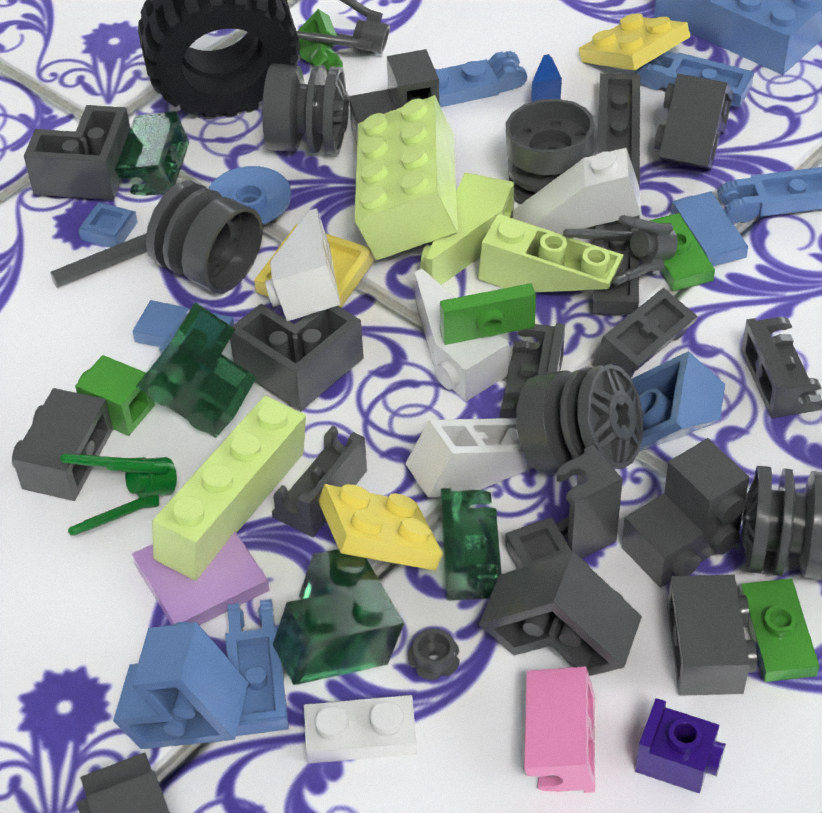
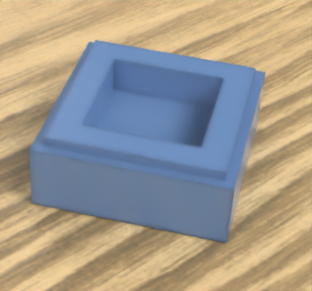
[78,202,138,248]

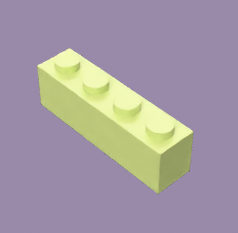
[152,395,306,581]

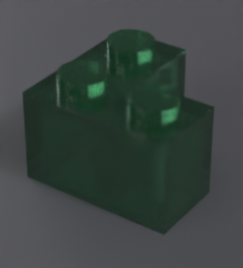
[136,302,257,438]
[272,549,404,685]

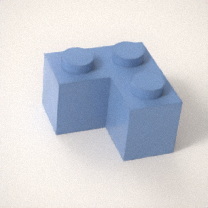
[113,622,249,749]

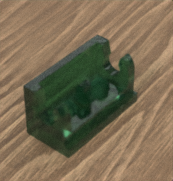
[115,111,190,196]
[441,488,502,601]

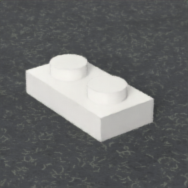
[304,695,417,764]

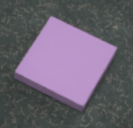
[132,531,270,625]

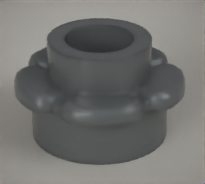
[408,629,460,680]

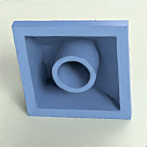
[632,351,725,452]

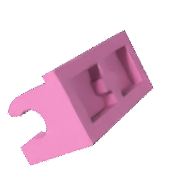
[524,666,595,793]

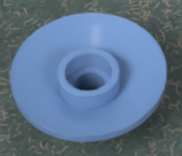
[208,166,291,224]

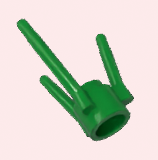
[60,454,177,536]

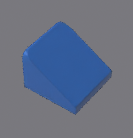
[531,54,562,102]

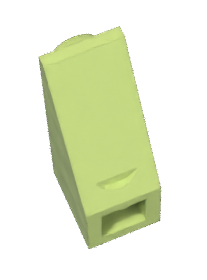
[420,173,514,285]
[478,214,624,292]

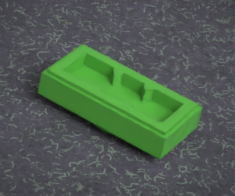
[649,213,715,291]
[440,283,536,345]
[739,578,820,682]

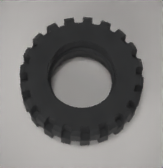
[138,0,300,118]

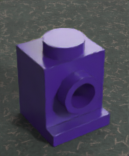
[635,698,726,794]

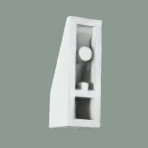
[513,148,642,234]
[265,208,341,321]
[415,268,509,401]
[405,418,534,498]

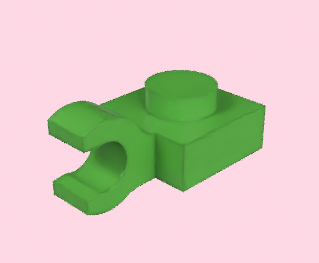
[298,9,343,70]

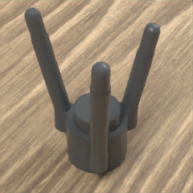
[297,0,390,55]
[563,215,678,286]

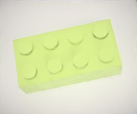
[355,95,458,260]

